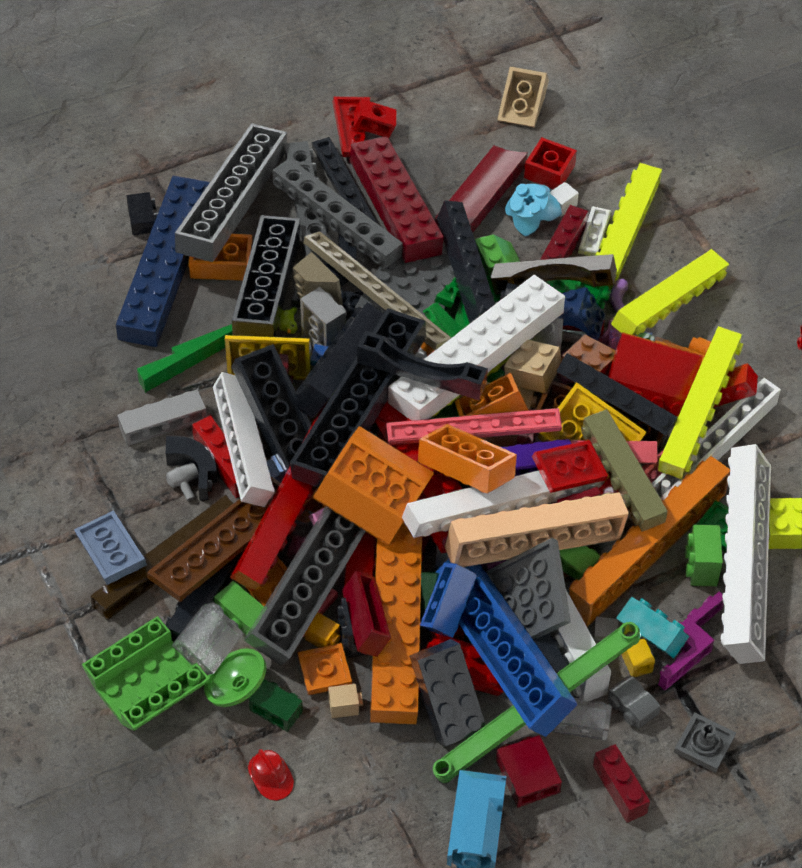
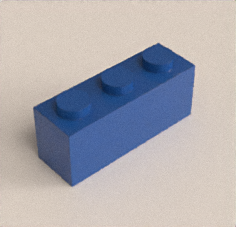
[420,562,477,638]

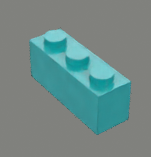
[616,597,689,659]

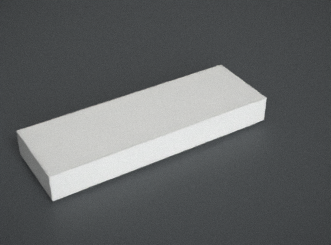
[578,206,611,256]

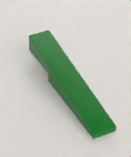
[137,324,233,393]

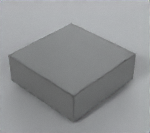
[594,617,618,641]

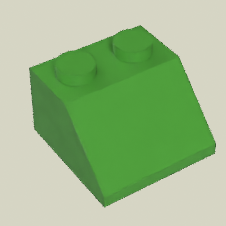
[475,234,520,277]

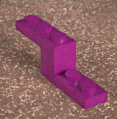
[658,592,724,690]

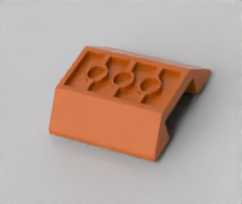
[313,426,434,545]

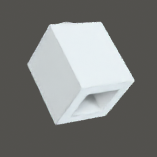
[550,182,579,217]

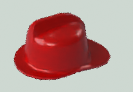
[248,749,294,801]

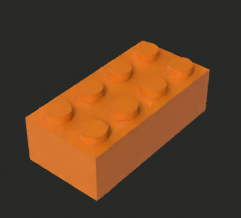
[418,424,517,494]

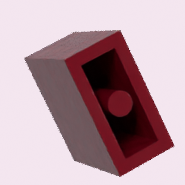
[496,735,562,808]

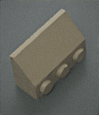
[293,252,343,305]

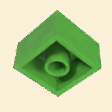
[685,525,723,586]

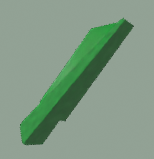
[423,303,505,383]

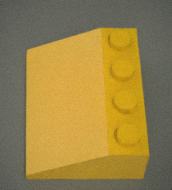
[225,335,312,380]
[538,382,646,482]

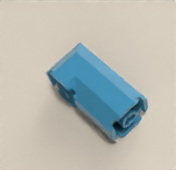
[447,770,507,868]

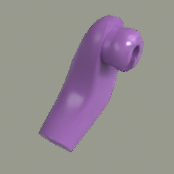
[609,279,628,313]

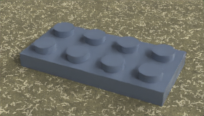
[74,510,147,585]

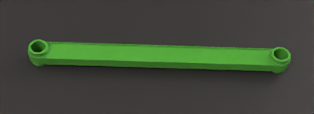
[433,622,641,783]

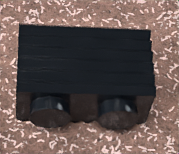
[126,192,158,236]

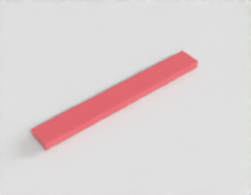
[386,408,562,445]

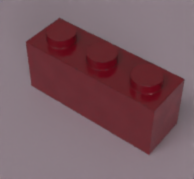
[593,744,650,823]

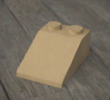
[497,67,549,128]

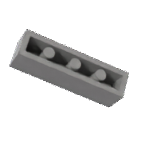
[117,390,207,446]

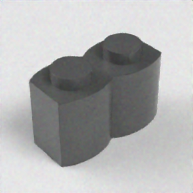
[608,675,660,729]

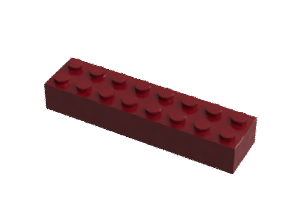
[350,136,444,263]

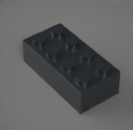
[409,639,486,747]

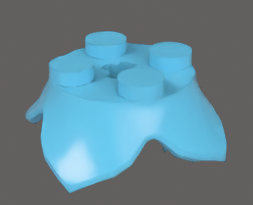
[505,184,562,237]

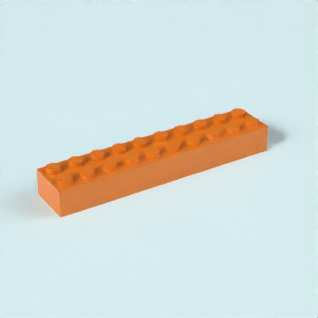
[569,456,730,627]
[370,521,422,725]

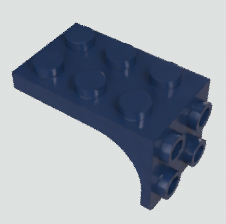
[558,287,605,341]

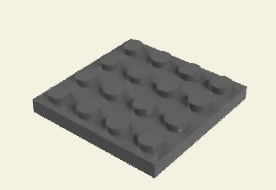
[486,538,571,639]

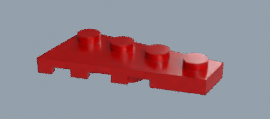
[332,96,370,157]

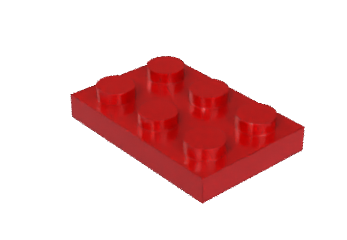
[532,440,608,493]

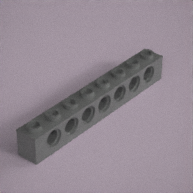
[285,141,331,264]
[273,158,403,269]

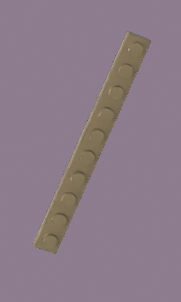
[304,232,451,350]

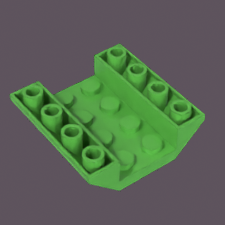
[82,616,210,731]

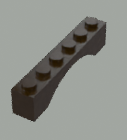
[491,254,617,294]

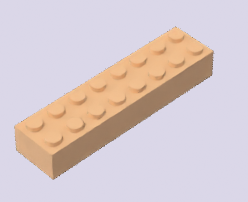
[445,492,629,567]

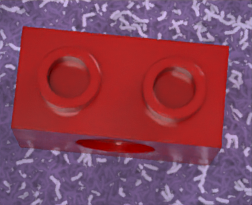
[354,99,397,138]

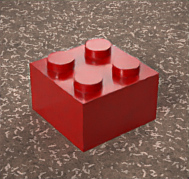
[524,137,577,189]

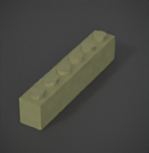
[581,409,668,532]

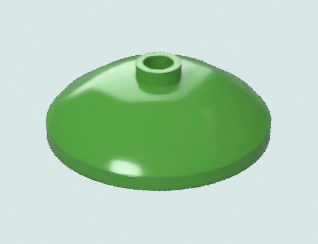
[204,649,266,707]

